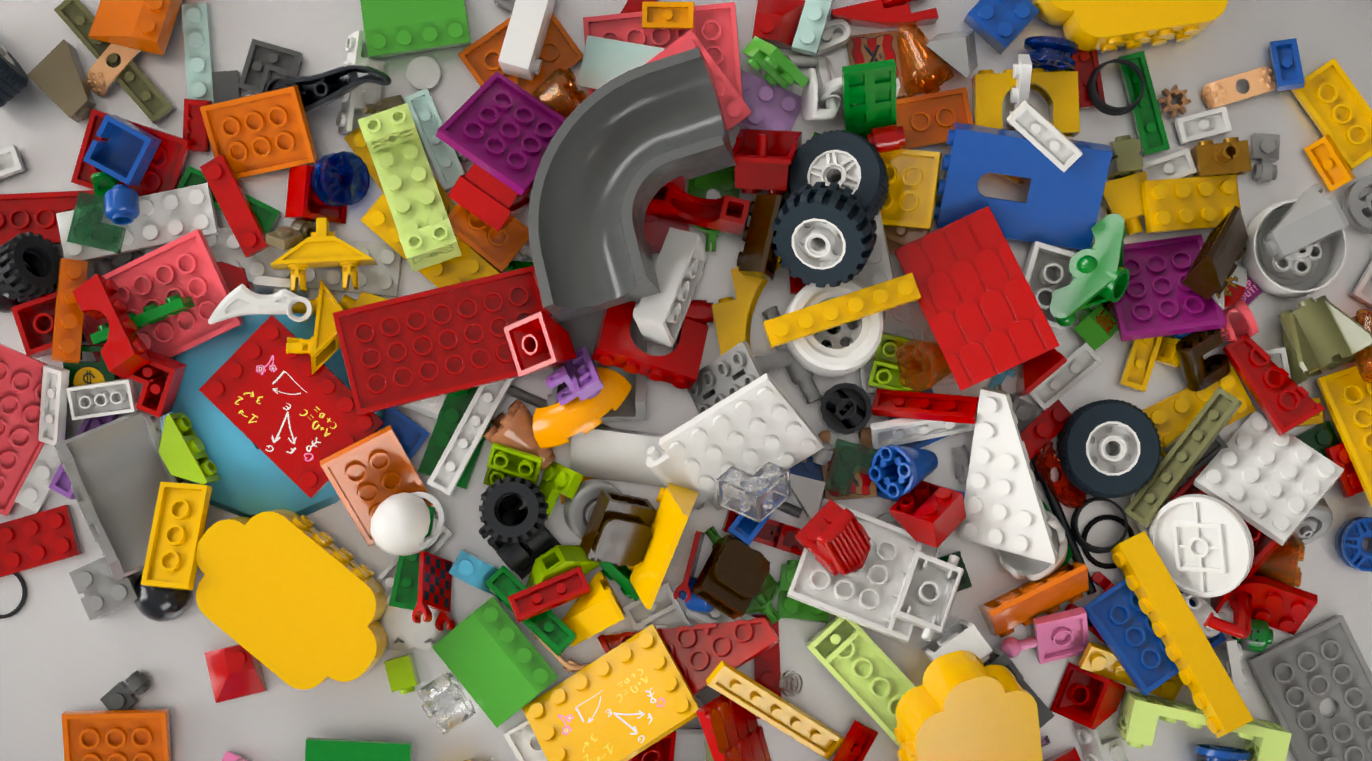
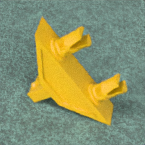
[270,218,377,293]
[286,279,343,375]

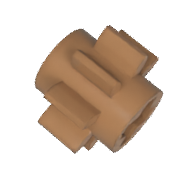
[1157,85,1191,119]

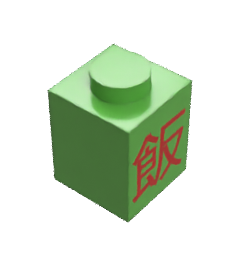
[1073,304,1118,351]

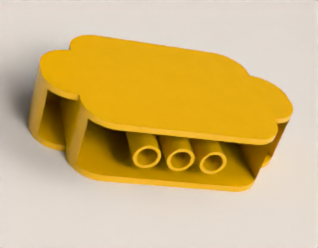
[1032,0,1228,53]
[196,509,387,690]
[894,650,1043,761]

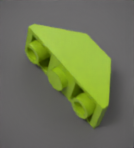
[159,412,220,485]
[526,545,600,588]

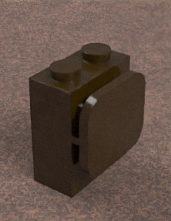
[580,489,656,566]
[691,535,771,620]

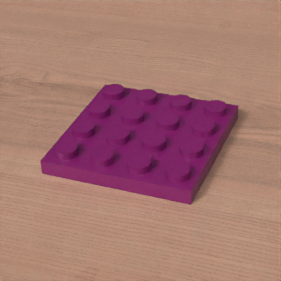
[436,71,566,196]
[1111,234,1227,342]

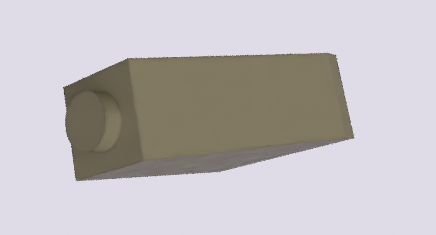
[28,39,96,123]

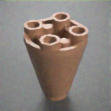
[483,398,556,471]

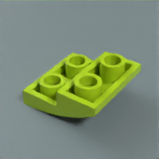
[868,332,931,392]
[483,442,543,496]

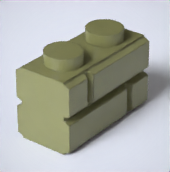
[1107,135,1143,180]

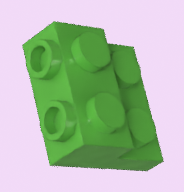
[742,36,809,89]
[777,560,829,623]

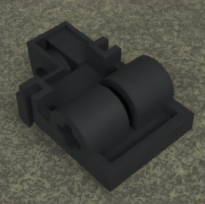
[479,478,561,580]

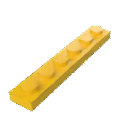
[763,273,921,348]
[706,661,844,760]

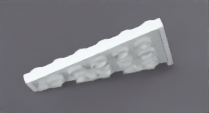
[958,387,1059,564]

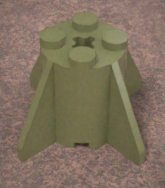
[1277,295,1372,385]

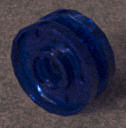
[1024,36,1078,72]
[311,151,370,207]

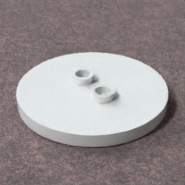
[1148,494,1254,598]

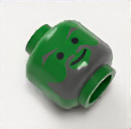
[1232,617,1274,652]

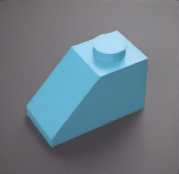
[449,549,500,595]

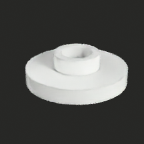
[407,56,441,90]

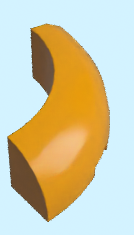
[532,367,632,448]

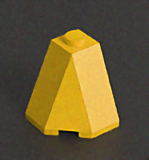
[562,570,626,647]

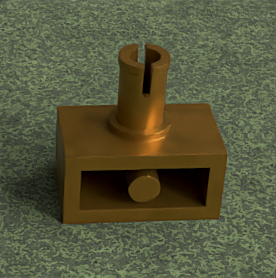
[1190,137,1252,177]

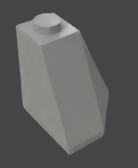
[1264,184,1350,262]

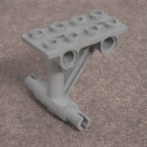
[687,306,822,414]

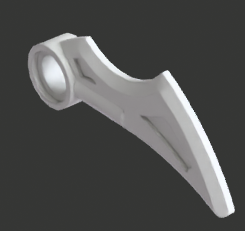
[208,284,313,325]

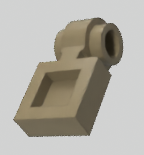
[266,219,316,250]

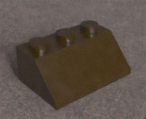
[737,194,787,281]
[1182,205,1248,300]

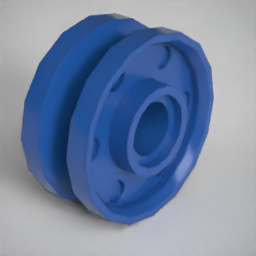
[1335,517,1372,572]
[1194,744,1252,761]

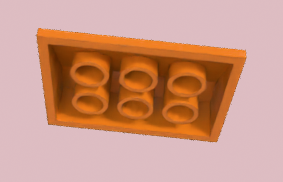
[88,0,182,56]
[978,561,1089,638]

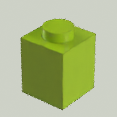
[384,653,421,695]

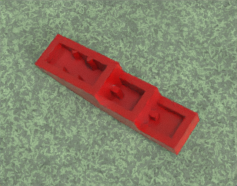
[830,0,939,29]
[722,506,804,556]

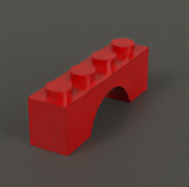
[646,182,751,236]
[72,274,150,379]

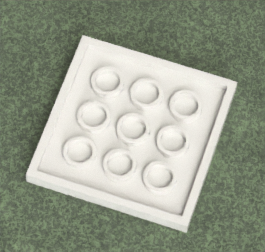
[1193,411,1344,546]

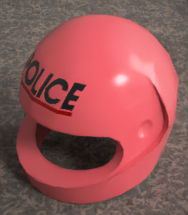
[1221,298,1259,342]

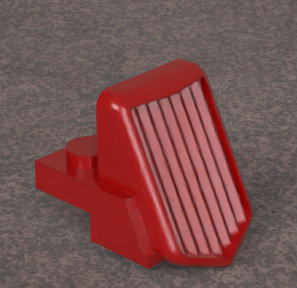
[795,499,871,576]

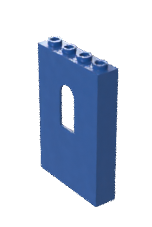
[933,122,1113,250]

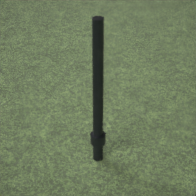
[1031,452,1097,595]

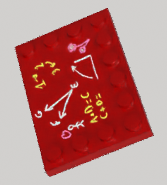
[199,315,385,498]

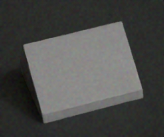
[926,30,978,78]
[783,473,826,521]

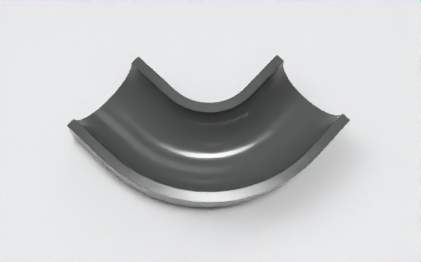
[528,47,736,322]

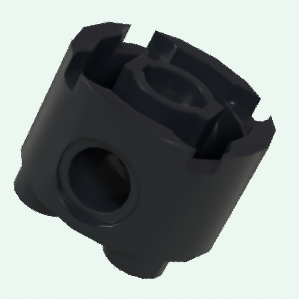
[818,383,872,435]

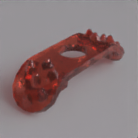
[1035,441,1086,508]

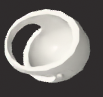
[370,492,445,556]

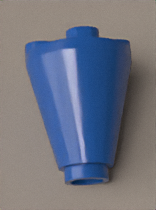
[869,445,938,498]

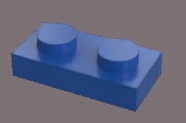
[1269,38,1305,91]

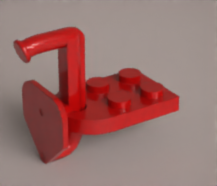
[1204,576,1318,639]

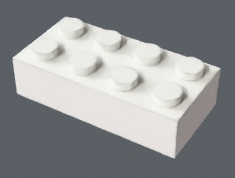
[66,378,139,420]

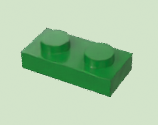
[599,561,640,601]

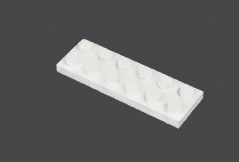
[56,183,219,261]

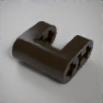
[1175,329,1231,391]

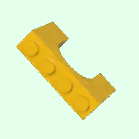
[971,68,1080,137]

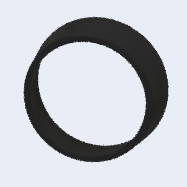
[1087,59,1145,116]
[1070,497,1128,554]

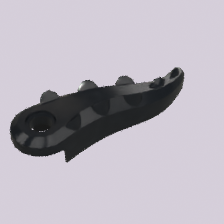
[264,65,391,113]

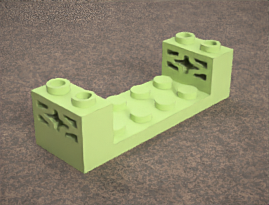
[358,103,462,272]
[805,615,915,747]
[1115,690,1292,761]

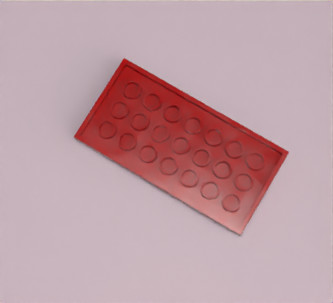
[332,266,563,416]

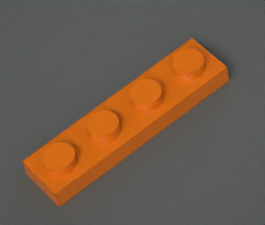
[51,258,88,364]

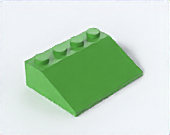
[360,0,472,59]
[432,597,559,728]

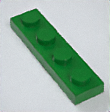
[1117,51,1170,157]
[177,166,282,233]
[90,294,195,344]
[389,506,436,611]
[485,565,577,656]

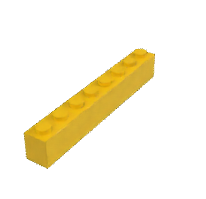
[1110,531,1254,738]

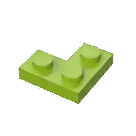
[539,461,584,516]

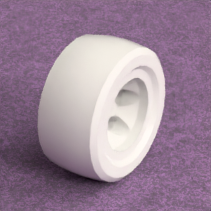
[1241,199,1347,298]
[786,279,883,377]

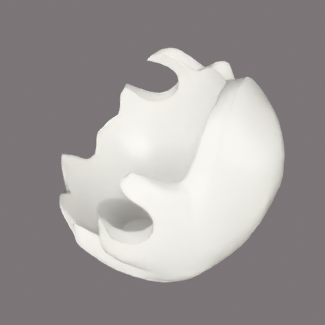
[995,510,1068,581]

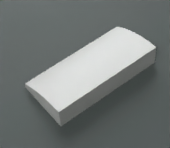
[570,426,666,487]

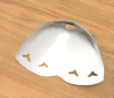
[378,601,458,651]

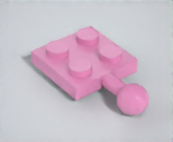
[1001,607,1089,664]

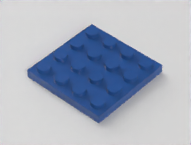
[1083,579,1227,696]

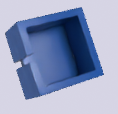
[964,0,1040,55]
[83,114,162,185]

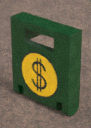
[63,345,119,407]

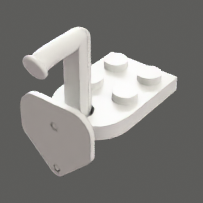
[786,54,900,121]

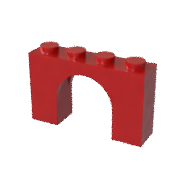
[592,301,709,390]

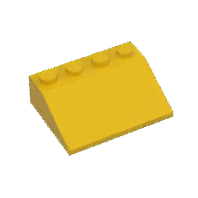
[628,483,699,610]

